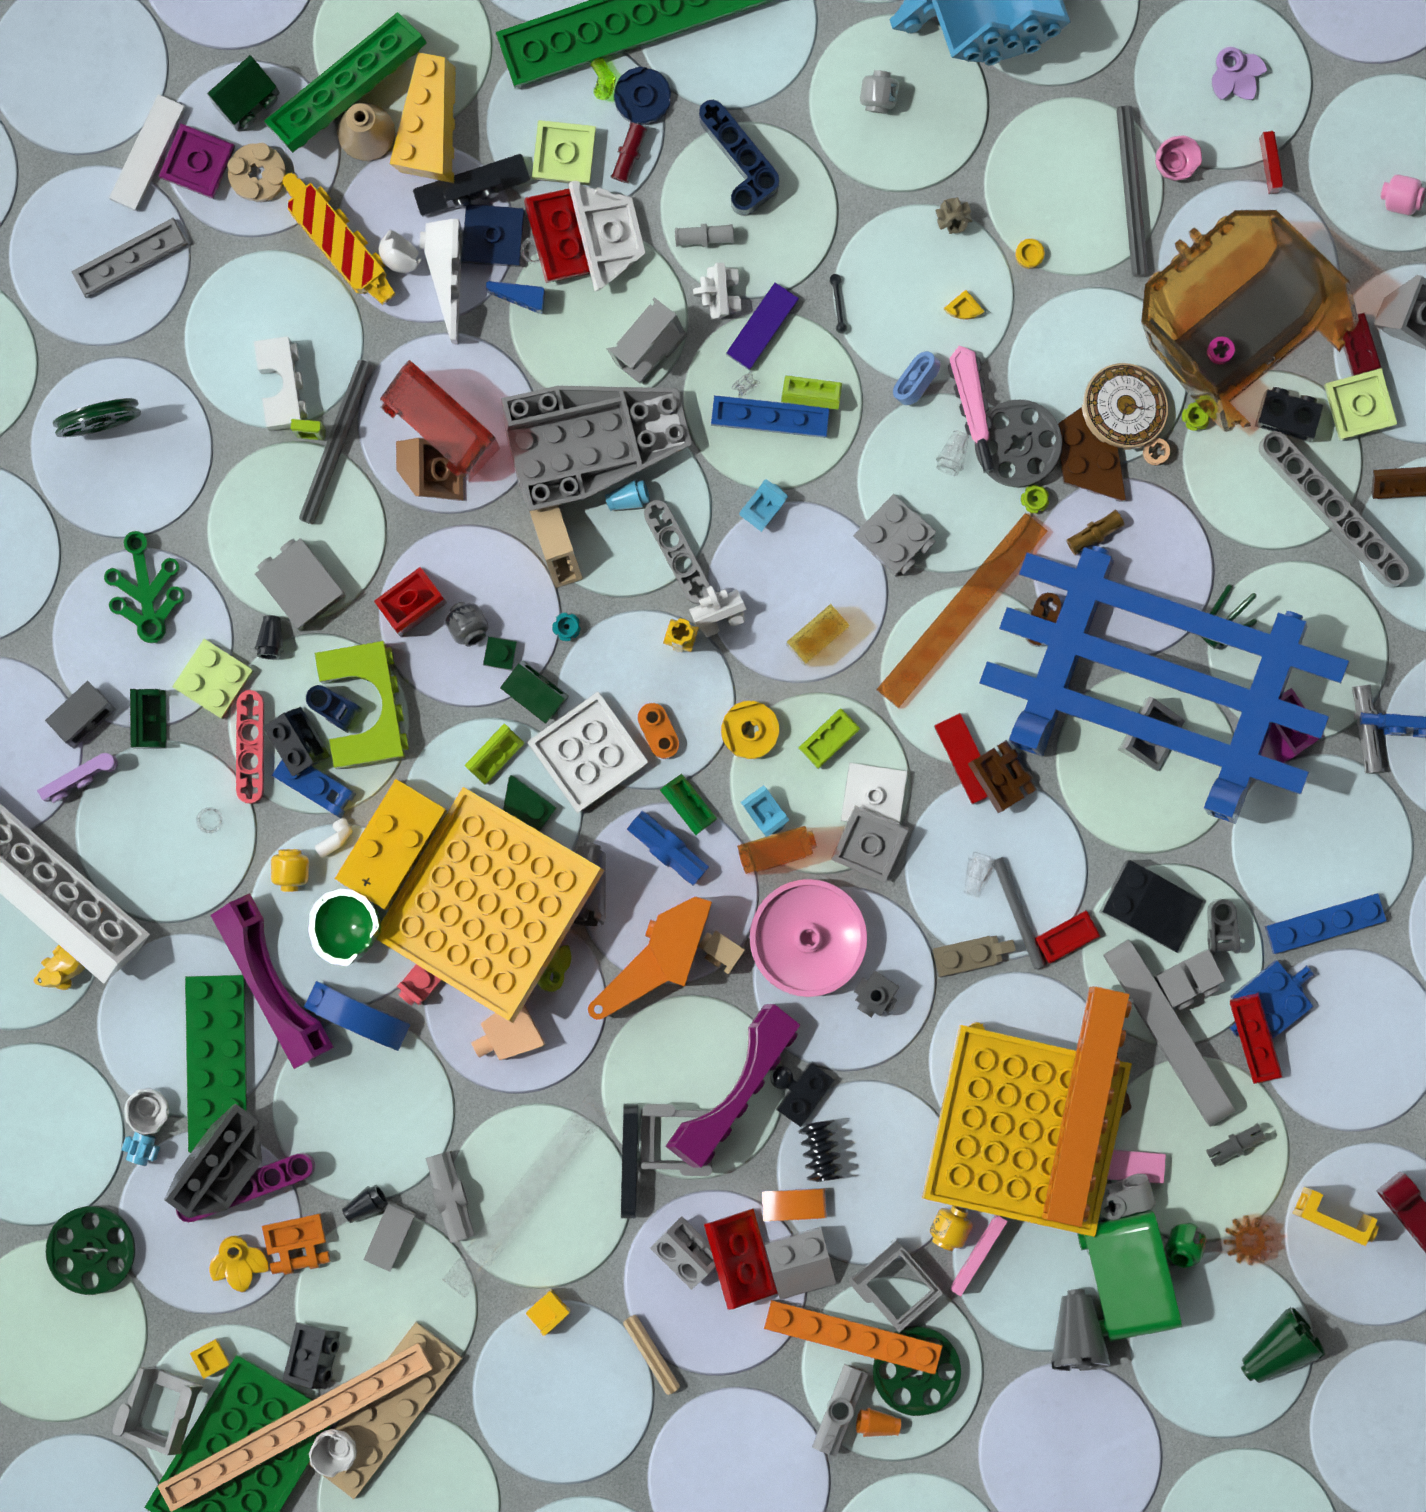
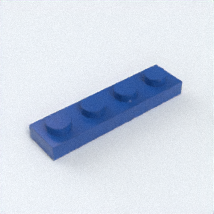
[711,395,829,438]
[1265,893,1386,954]

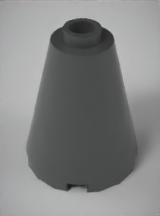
[574,842,606,926]
[1051,1289,1110,1371]

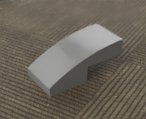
[364,1202,416,1272]

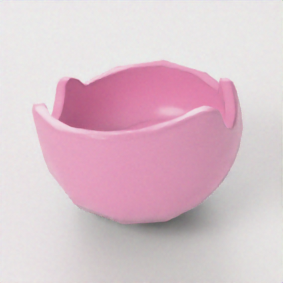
[1155,135,1202,181]

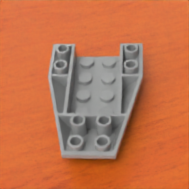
[501,385,692,512]

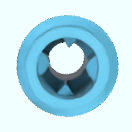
[605,479,650,511]

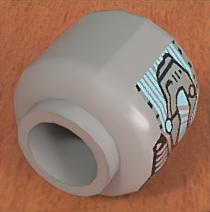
[860,70,899,114]

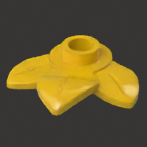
[209,1236,269,1292]

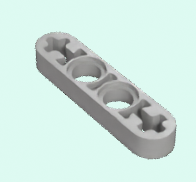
[644,500,710,604]

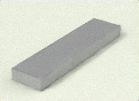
[71,217,188,298]

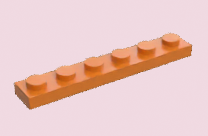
[764,1300,942,1374]

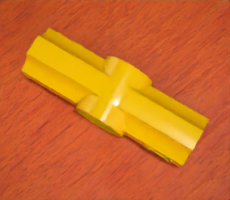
[663,618,699,652]

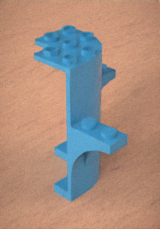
[889,0,1071,66]

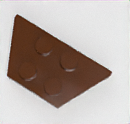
[1058,407,1126,502]

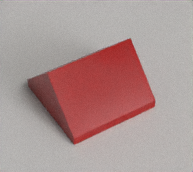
[374,567,447,637]

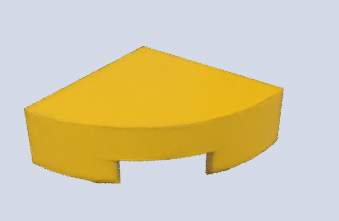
[943,290,985,320]

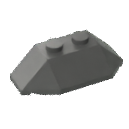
[164,1104,262,1218]

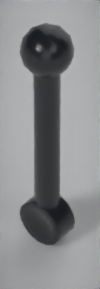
[829,274,847,334]

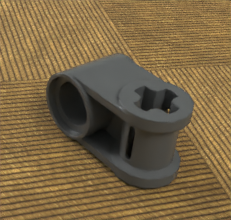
[1207,899,1240,955]

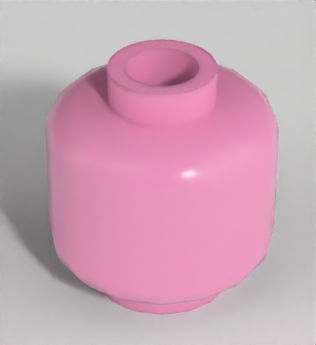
[1381,175,1426,215]

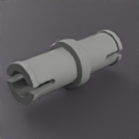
[675,224,734,247]

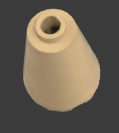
[337,103,395,161]

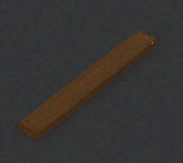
[876,512,1048,708]

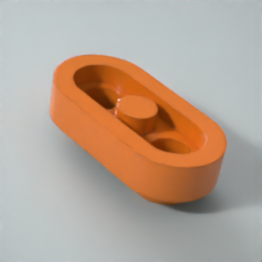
[638,703,679,759]

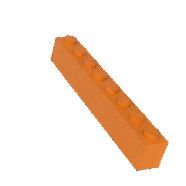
[1042,986,1132,1227]

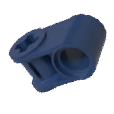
[306,685,363,733]

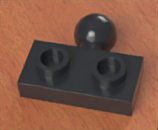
[770,1062,835,1127]

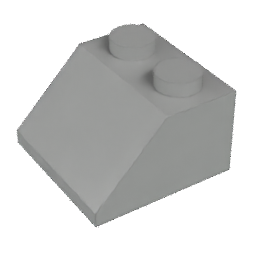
[764,1227,836,1299]

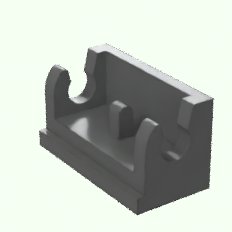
[45,680,116,749]

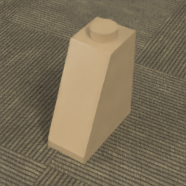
[530,505,583,588]

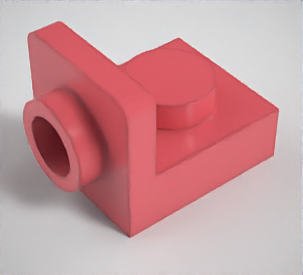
[397,964,441,1006]

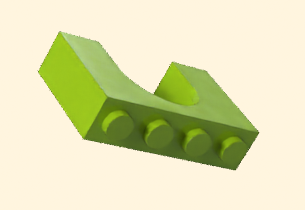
[314,641,409,769]

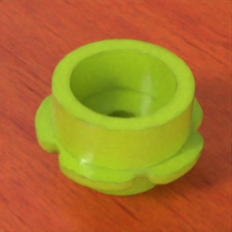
[1182,402,1210,431]
[1021,485,1049,513]

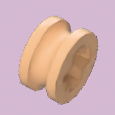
[1143,438,1170,466]

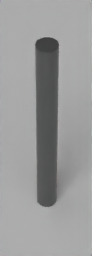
[992,857,1046,970]

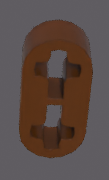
[1025,592,1061,647]

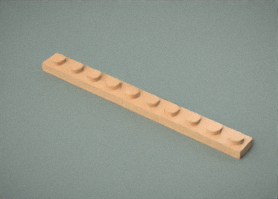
[157,1342,433,1512]

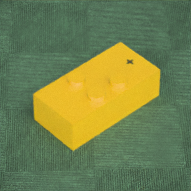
[334,779,448,910]

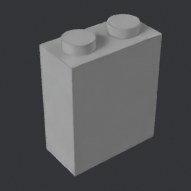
[255,538,346,631]

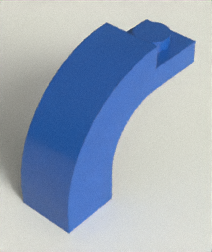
[304,981,410,1051]

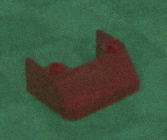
[380,360,500,482]

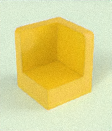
[526,1289,571,1336]

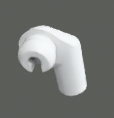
[315,818,352,857]

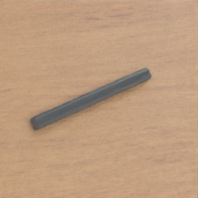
[1116,105,1148,277]
[299,360,373,524]

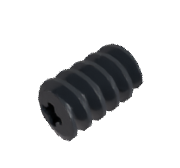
[798,1119,844,1182]

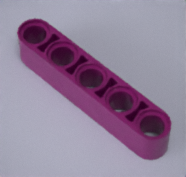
[176,1153,315,1223]

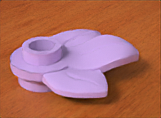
[1212,47,1267,100]

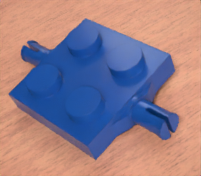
[1360,712,1426,738]
[1229,960,1314,1039]

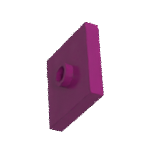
[159,123,235,199]

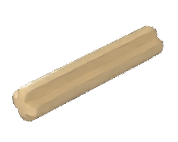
[623,1315,680,1395]

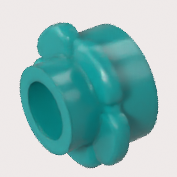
[552,613,581,641]

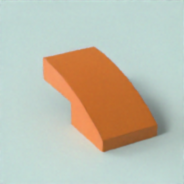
[762,1188,827,1221]

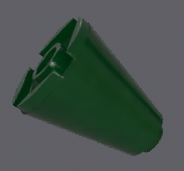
[1241,1307,1326,1383]

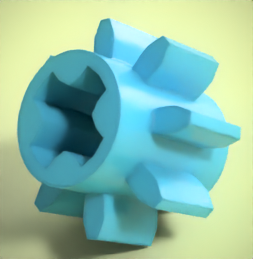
[121,1132,160,1166]

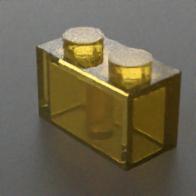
[786,604,850,666]

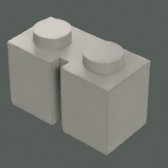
[1154,949,1225,1010]

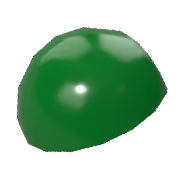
[309,889,381,965]

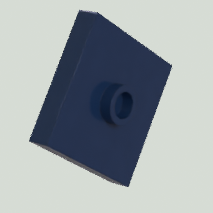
[461,204,524,267]

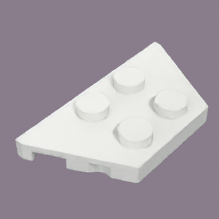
[568,181,645,291]

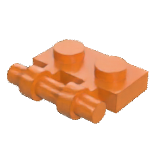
[262,1213,330,1275]

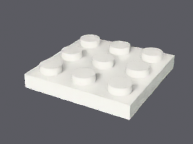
[527,692,649,813]

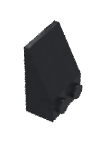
[1099,860,1203,953]

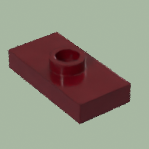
[1336,312,1381,376]

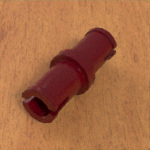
[610,123,648,184]

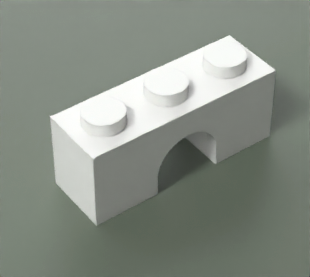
[254,336,308,431]

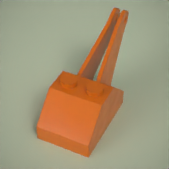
[588,896,712,1020]

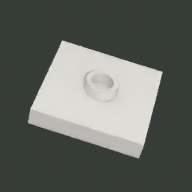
[841,763,907,824]

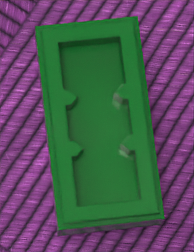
[660,773,717,836]

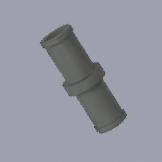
[1206,1123,1267,1167]

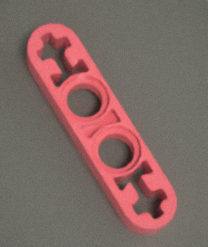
[236,690,265,804]

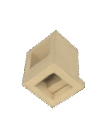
[698,931,745,974]

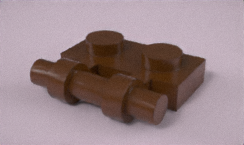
[968,740,1037,813]

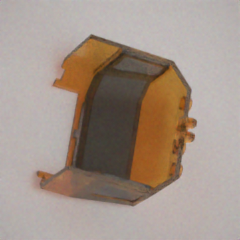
[1141,210,1359,432]

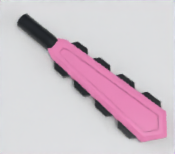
[948,345,995,473]

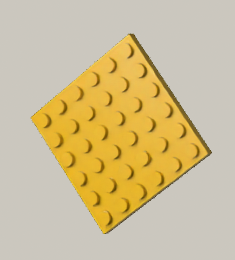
[377,787,605,1023]
[922,1025,1132,1237]

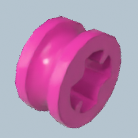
[1207,336,1235,365]

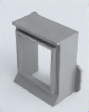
[606,297,687,384]
[640,1104,712,1176]
[849,1238,944,1332]
[113,1366,204,1455]

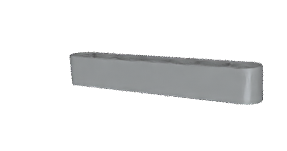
[1259,431,1409,588]
[1103,939,1235,1127]

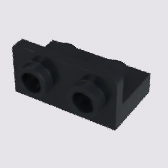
[264,707,330,776]
[283,1322,340,1389]

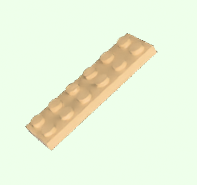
[308,1321,462,1499]

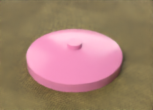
[750,879,867,997]

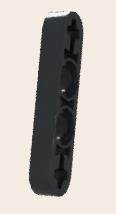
[621,1104,638,1219]

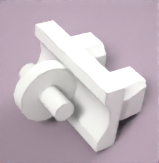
[693,263,741,320]
[689,586,746,637]

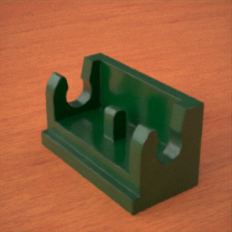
[500,661,569,724]
[130,689,167,749]

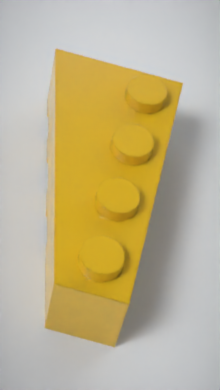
[389,52,456,183]

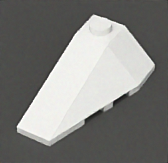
[420,219,462,344]

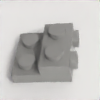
[853,494,936,576]

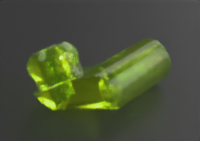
[590,58,616,100]

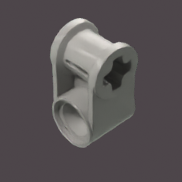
[1100,1174,1156,1220]

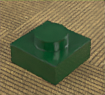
[483,636,517,671]

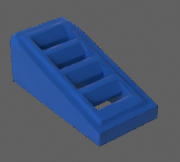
[486,281,545,314]

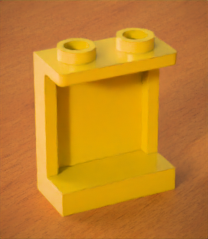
[1292,1187,1379,1246]

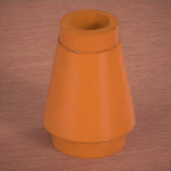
[856,1408,901,1437]

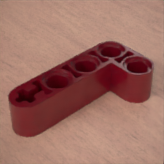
[1376,1172,1426,1253]

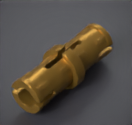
[1066,509,1125,556]

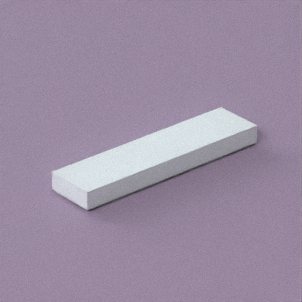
[109,94,185,212]

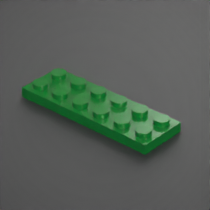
[264,12,427,153]
[185,975,247,1153]

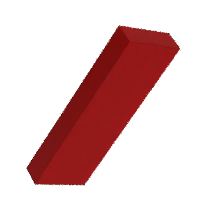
[934,713,988,805]
[1230,993,1282,1084]

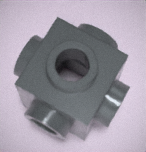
[854,971,899,1018]

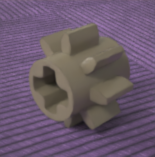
[935,197,973,234]

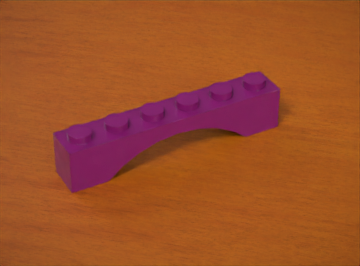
[210,893,334,1069]
[665,1004,800,1168]

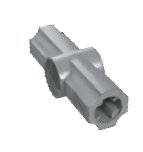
[425,1151,475,1243]
[812,1364,868,1457]

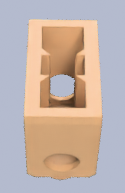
[471,1004,546,1060]

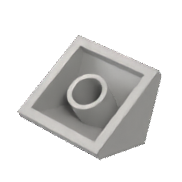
[1118,696,1185,771]

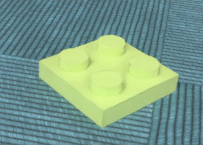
[532,120,596,185]
[1324,368,1397,441]
[172,639,254,719]

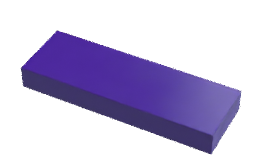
[726,282,799,371]

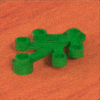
[104,531,185,644]

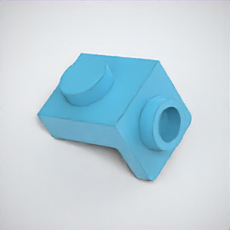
[739,479,788,532]
[740,785,790,837]

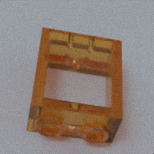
[737,826,817,875]

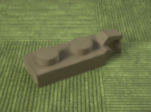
[932,936,1016,977]

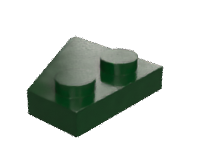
[503,775,556,832]

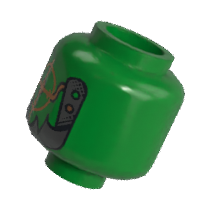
[1165,1223,1207,1268]

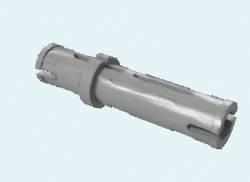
[1352,684,1384,774]

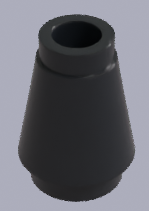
[255,615,284,660]
[342,1185,388,1223]

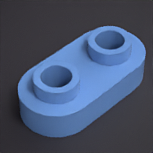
[893,351,940,406]

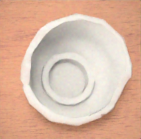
[379,230,421,273]
[124,1088,169,1135]
[309,1429,357,1477]

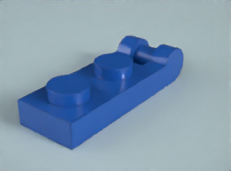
[272,760,356,818]

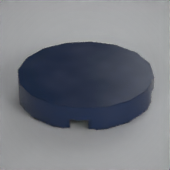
[614,67,671,125]

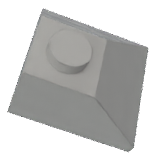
[1374,275,1426,350]

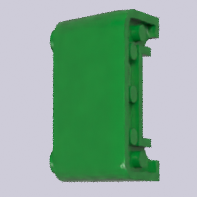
[1077,1210,1182,1341]

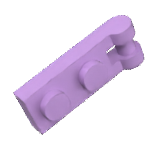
[37,753,118,803]

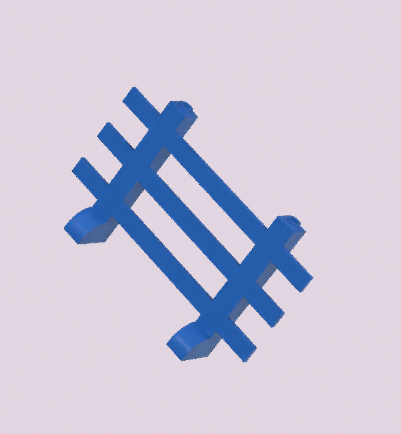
[979,546,1349,824]

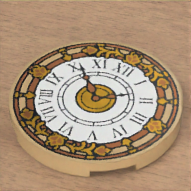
[1082,363,1168,450]

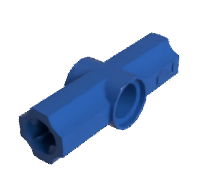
[627,810,709,886]

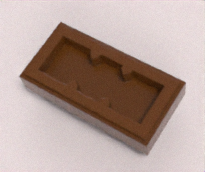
[1371,467,1426,499]

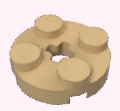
[228,143,286,202]

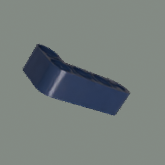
[699,99,779,216]

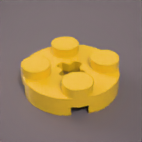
[721,701,779,759]

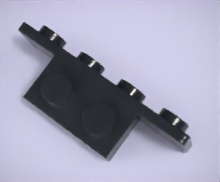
[413,154,530,217]

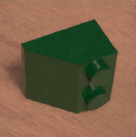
[207,55,280,131]

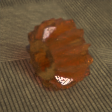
[1223,1215,1274,1265]

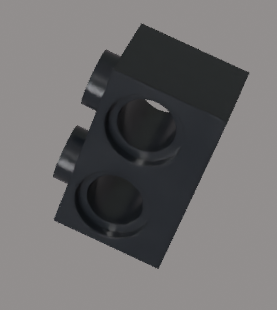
[1254,387,1324,442]

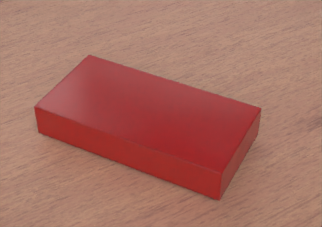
[1259,131,1284,194]
[1035,910,1100,964]

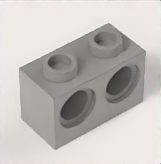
[650,1216,715,1290]

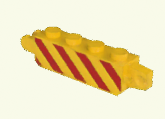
[282,172,395,305]

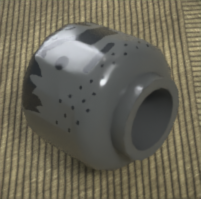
[445,602,488,647]

